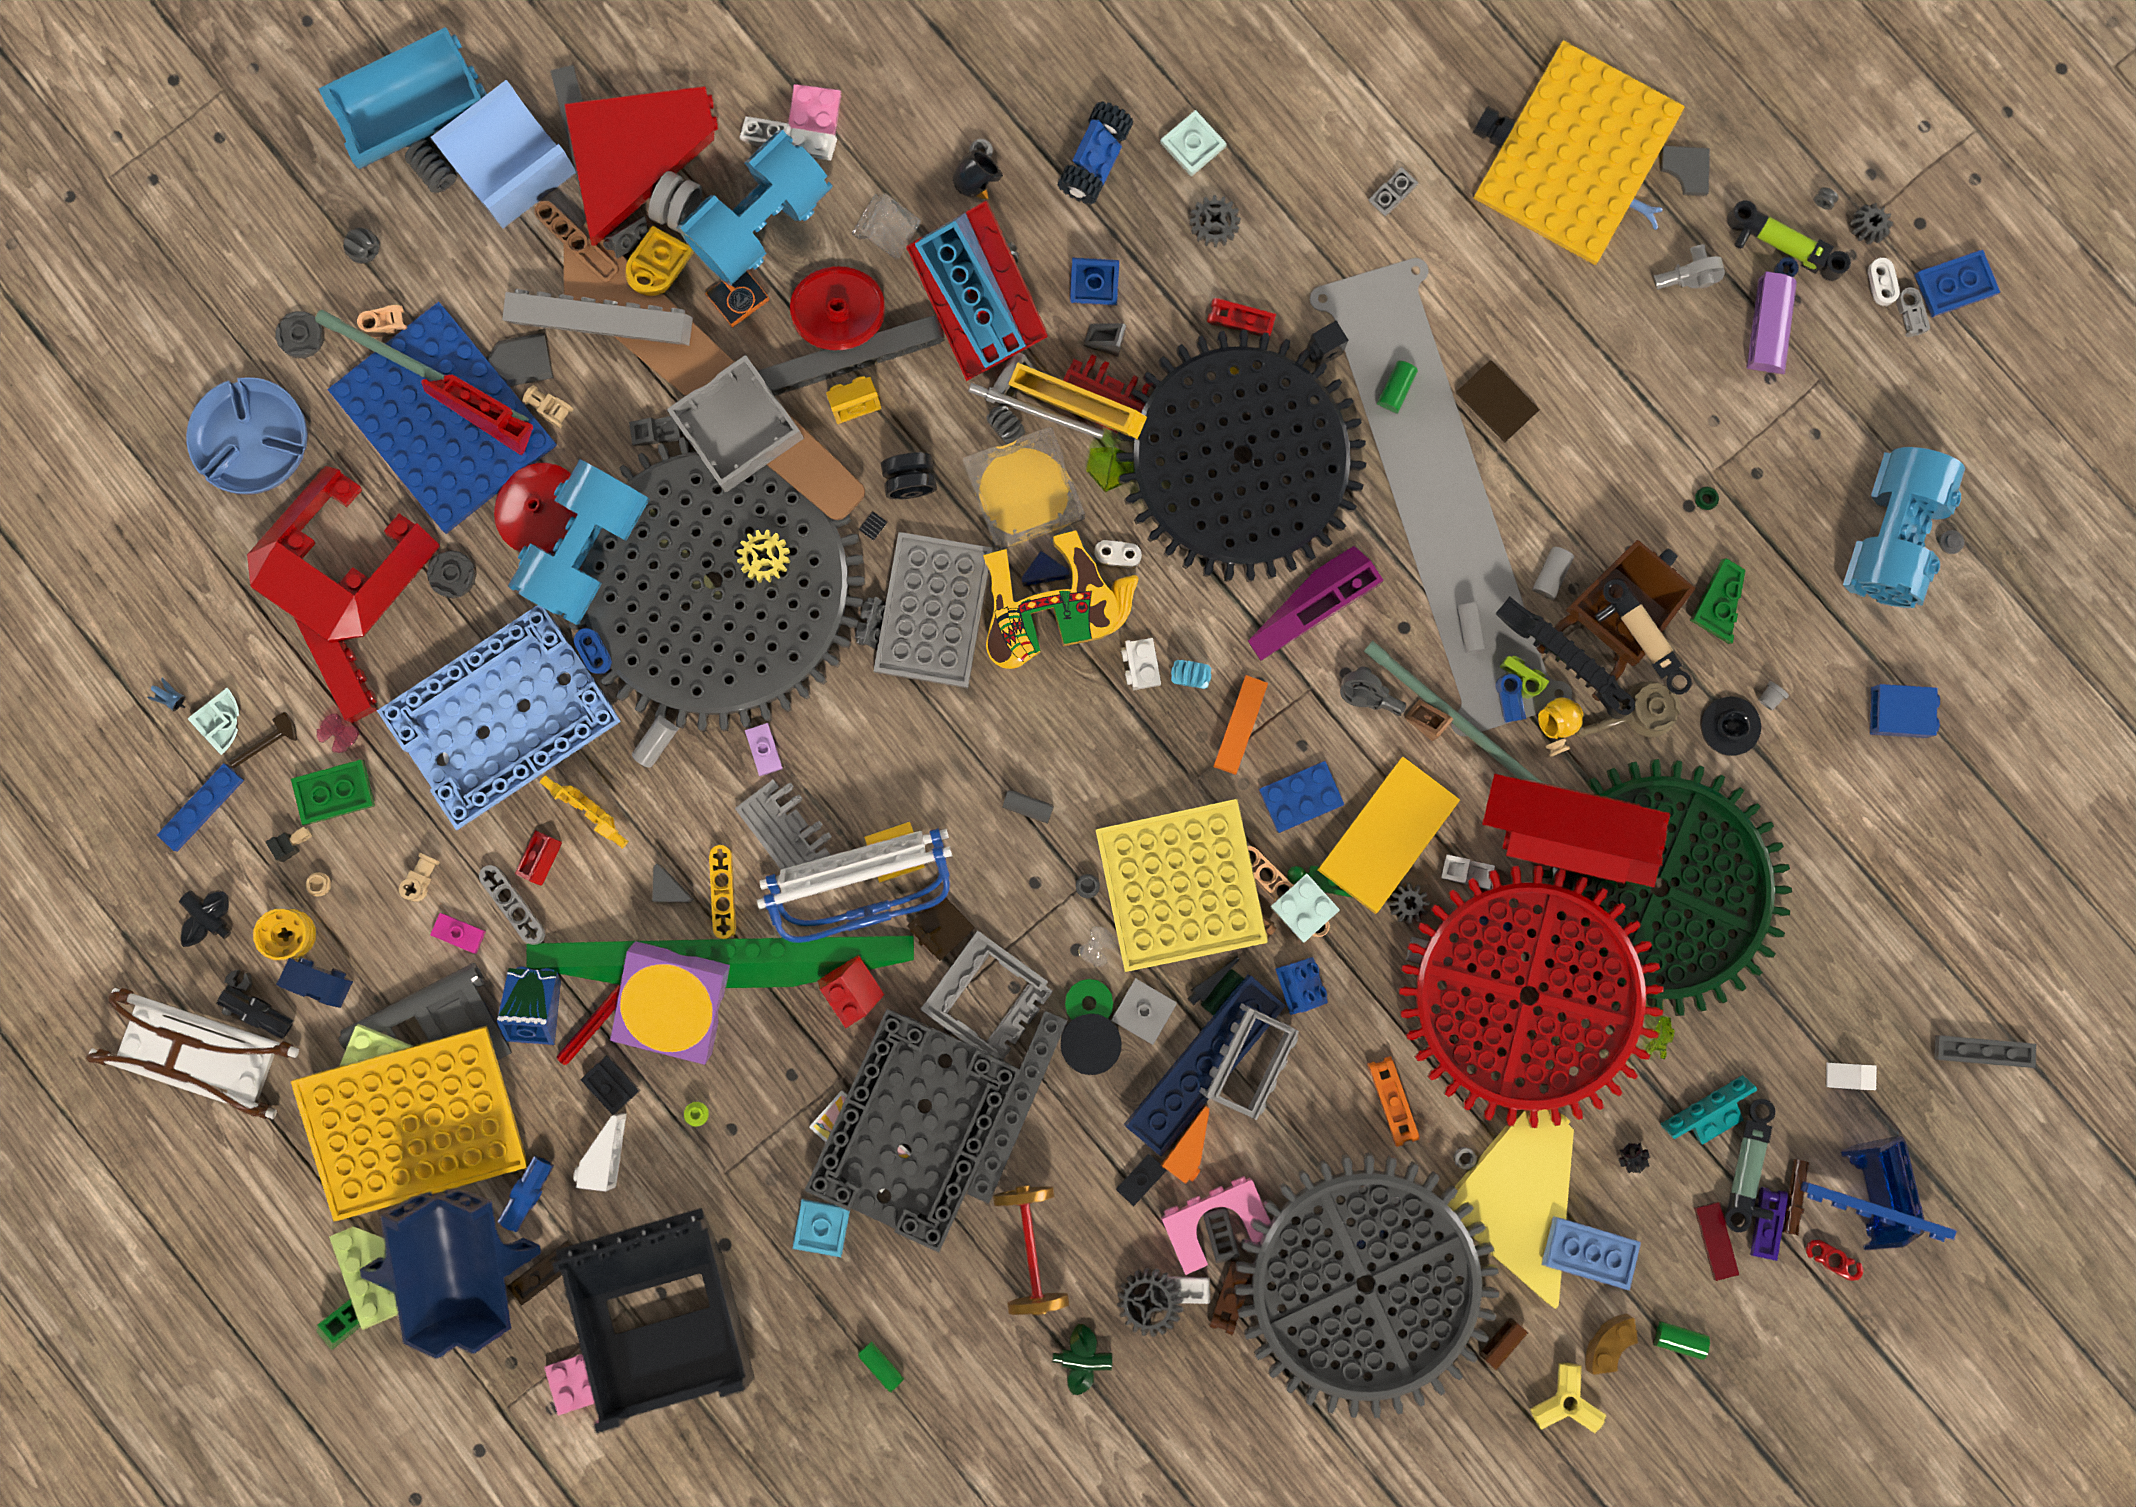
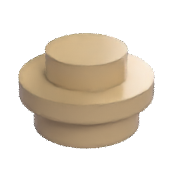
[306,872,331,897]

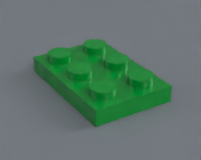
[291,759,375,826]

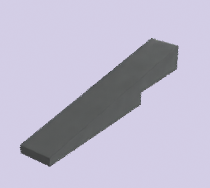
[551,65,584,191]

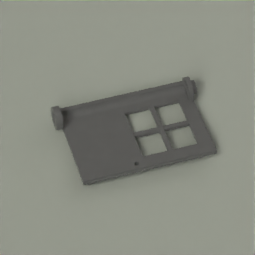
[338,963,512,1060]

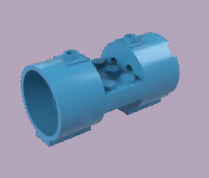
[676,130,832,286]
[1843,447,1965,608]
[508,459,650,625]

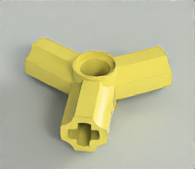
[1530,1362,1606,1433]

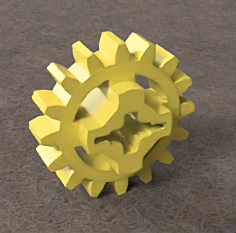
[737,530,790,583]

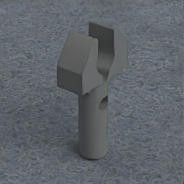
[222,970,253,1016]

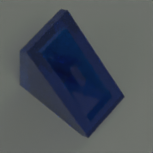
[1021,551,1069,587]

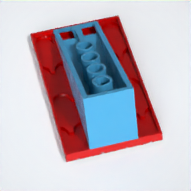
[906,200,1049,381]

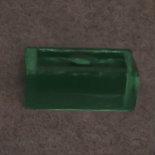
[1201,969,1244,1016]

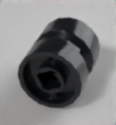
[1473,106,1516,149]

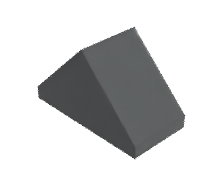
[1084,323,1126,357]
[652,864,694,903]

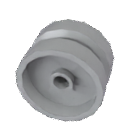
[648,171,702,233]

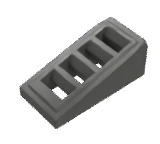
[1203,1207,1240,1263]

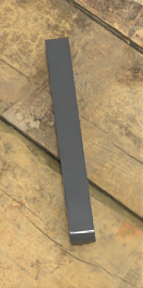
[758,316,945,396]

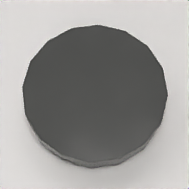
[275,311,325,359]
[427,550,477,599]

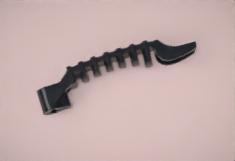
[1496,596,1635,719]

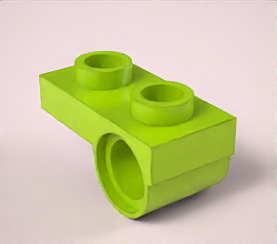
[1499,656,1549,699]

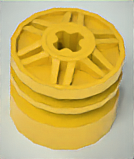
[253,909,316,960]

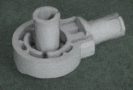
[1654,245,1725,290]

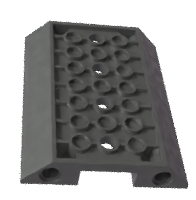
[804,1009,1021,1253]

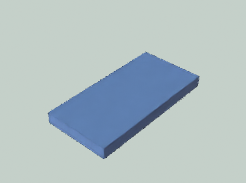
[1541,1216,1641,1291]

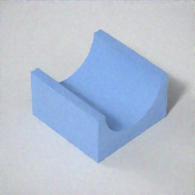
[431,80,576,228]

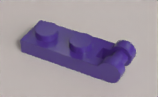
[1750,1187,1788,1261]

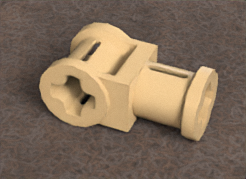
[522,385,574,429]
[399,853,440,902]

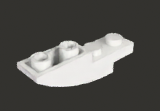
[740,116,837,161]

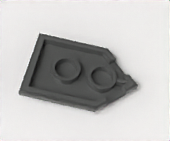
[486,332,554,387]

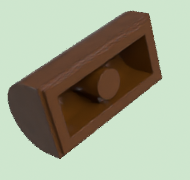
[1479,1318,1528,1371]

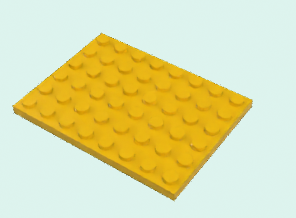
[1473,40,1685,266]
[291,1026,528,1222]

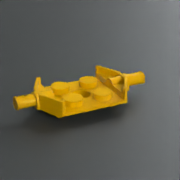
[539,775,629,849]

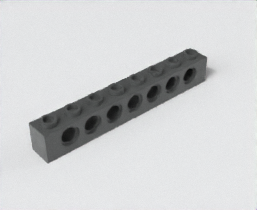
[967,1011,1067,1204]

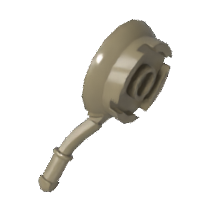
[1575,681,1681,738]

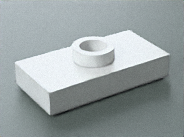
[1160,1276,1210,1304]

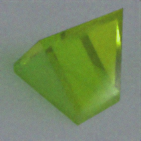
[1086,447,1133,492]

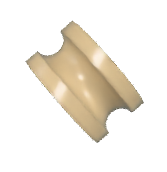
[1545,738,1570,757]

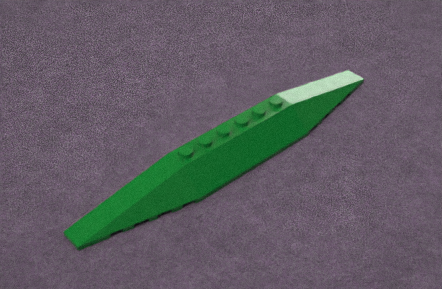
[526,936,914,988]

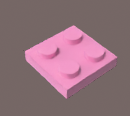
[788,84,841,135]
[544,1354,594,1415]

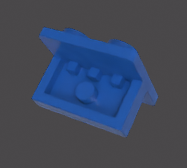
[1276,957,1328,1015]

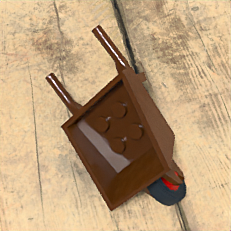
[1536,539,1696,701]

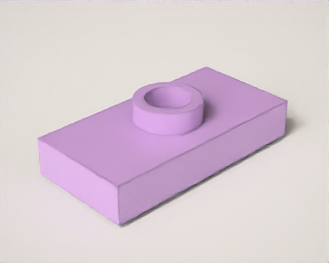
[745,723,783,776]

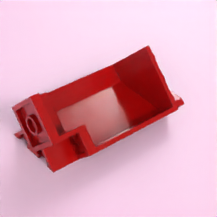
[1482,774,1670,887]

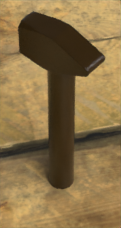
[229,712,297,768]

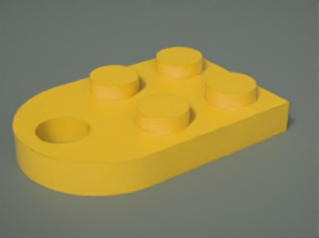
[625,226,694,296]

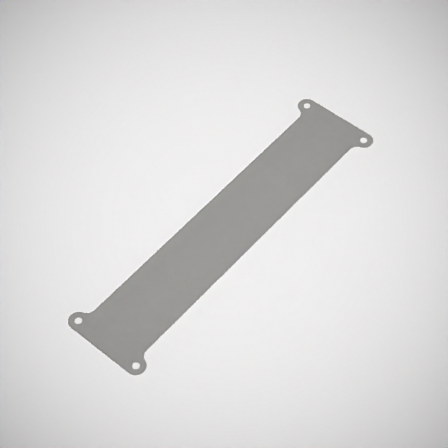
[1310,258,1572,736]

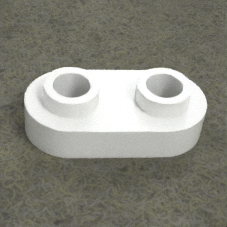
[1868,258,1900,306]
[1094,540,1142,568]

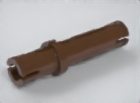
[1782,1159,1810,1236]

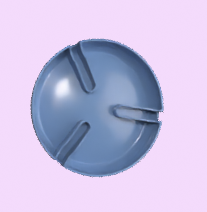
[186,377,308,495]

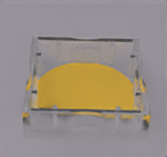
[962,426,1085,552]

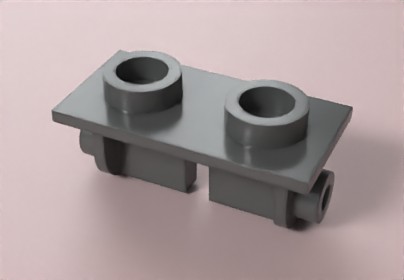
[603,216,648,258]
[854,597,886,649]

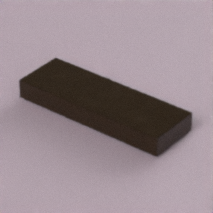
[507,1240,572,1306]

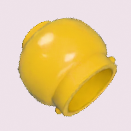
[1538,697,1583,739]

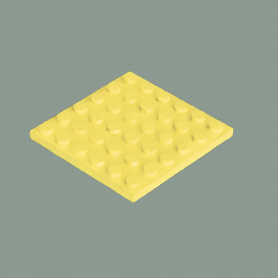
[1096,799,1268,972]

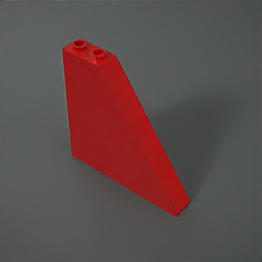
[564,86,718,246]

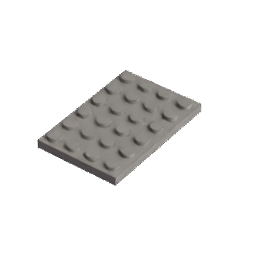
[874,532,993,688]

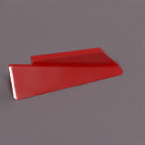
[421,374,533,455]

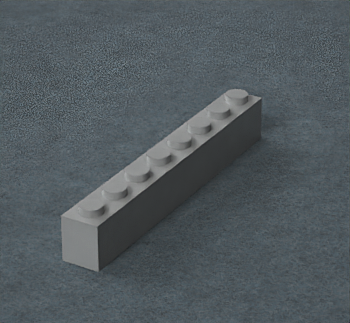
[502,289,693,346]

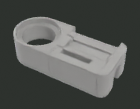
[1896,287,1930,337]

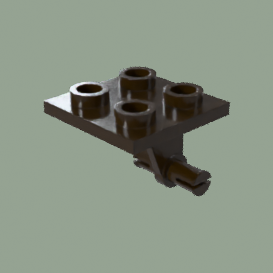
[907,897,975,961]

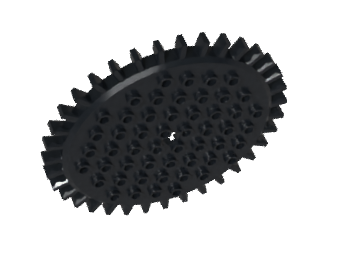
[1115,330,1367,582]

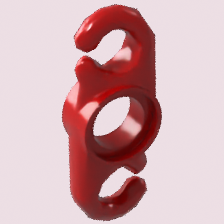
[1806,1239,1863,1281]

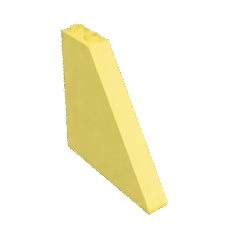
[1448,1110,1574,1309]

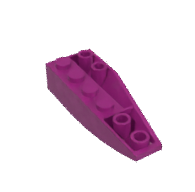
[1248,546,1384,661]

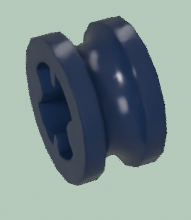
[1774,257,1799,277]

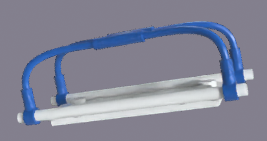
[757,828,952,943]

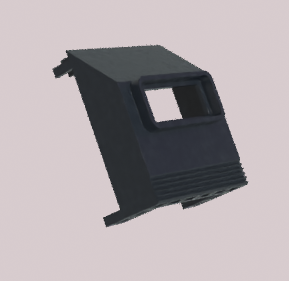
[552,1208,755,1434]

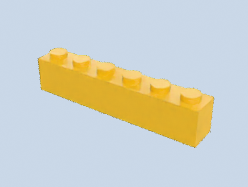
[1008,363,1147,439]

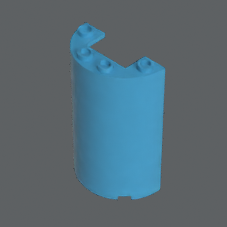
[319,27,487,169]

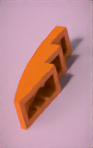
[1213,675,1268,775]

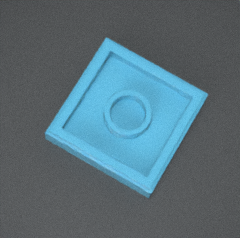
[793,1199,850,1257]

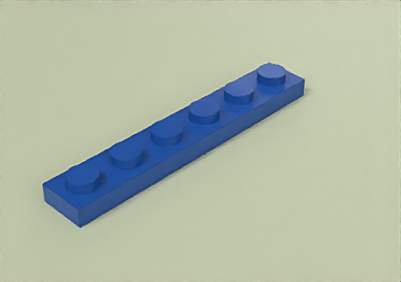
[1800,1181,1957,1242]

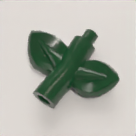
[1052,1324,1113,1395]

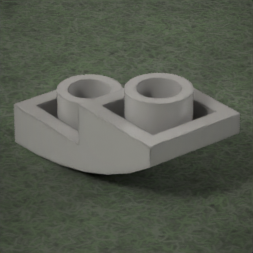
[1368,167,1418,217]

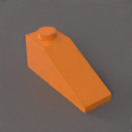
[1161,1105,1210,1184]

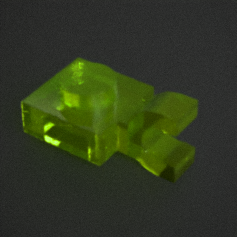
[1645,1015,1675,1059]

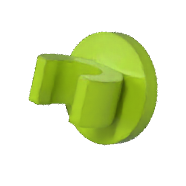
[684,1102,709,1127]

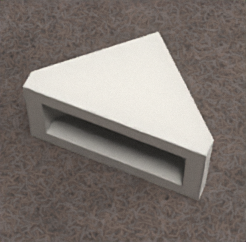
[1826,1063,1876,1090]

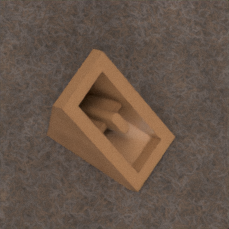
[1404,699,1453,741]

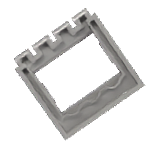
[920,930,1053,1060]

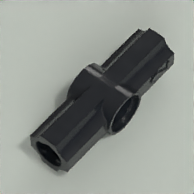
[216,985,295,1039]

